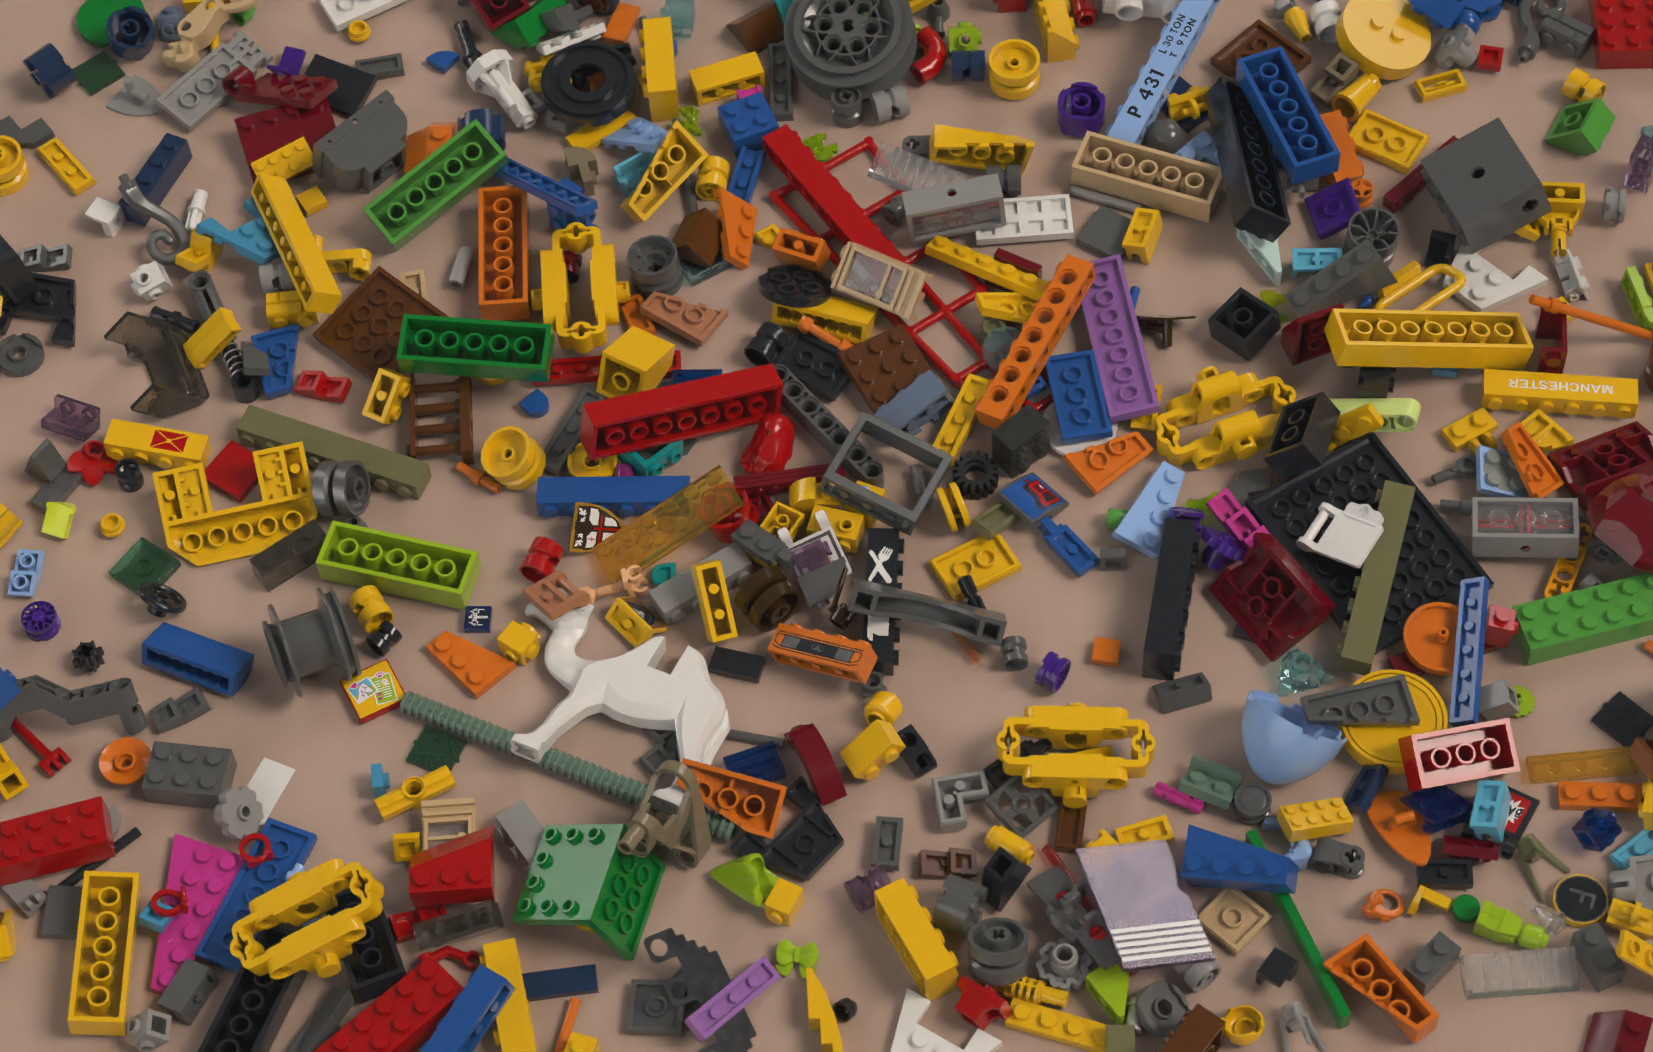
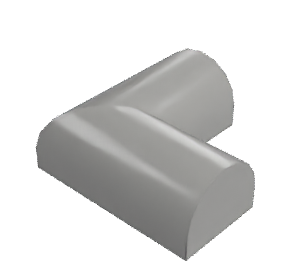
[931,770,989,833]

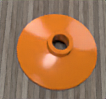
[99,737,151,785]

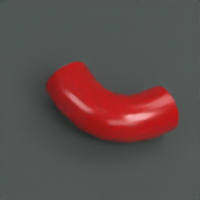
[910,26,947,85]

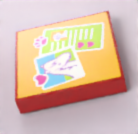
[339,659,405,725]

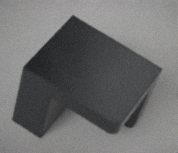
[1424,229,1456,268]
[1255,947,1299,988]

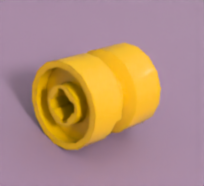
[1561,67,1607,103]
[695,156,730,202]
[348,585,394,634]

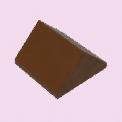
[727,3,784,54]
[672,208,723,269]

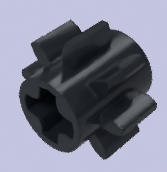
[72,641,105,674]

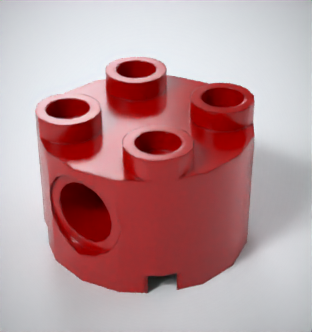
[700,484,759,543]

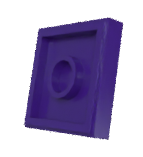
[1304,177,1361,240]

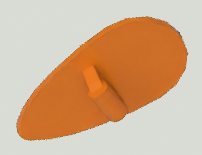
[1367,790,1431,866]

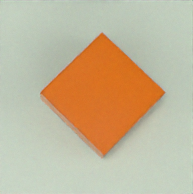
[1091,637,1121,667]

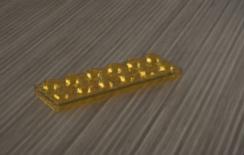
[591,465,744,584]

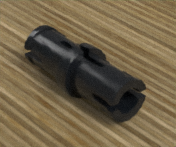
[150,306,200,335]

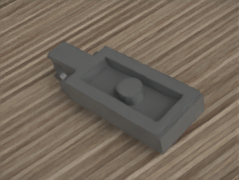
[730,519,796,570]

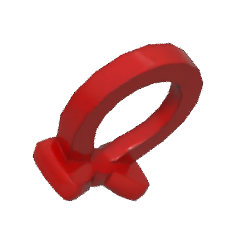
[238,833,275,869]
[151,886,189,917]

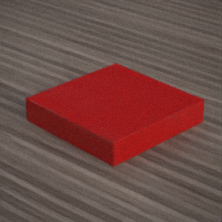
[205,440,259,503]

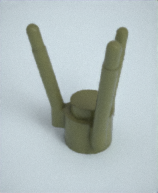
[1516,833,1570,903]

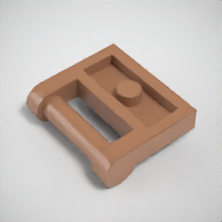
[523,571,591,621]

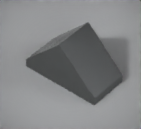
[25,438,67,482]

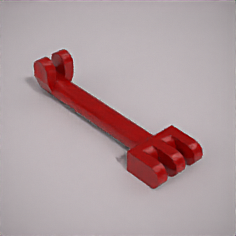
[11,716,72,778]

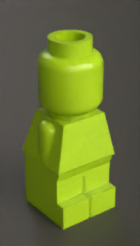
[1472,900,1550,951]

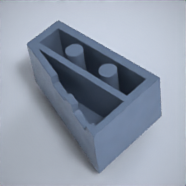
[873,369,955,436]

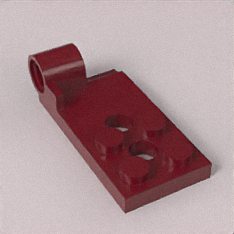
[222,66,338,109]

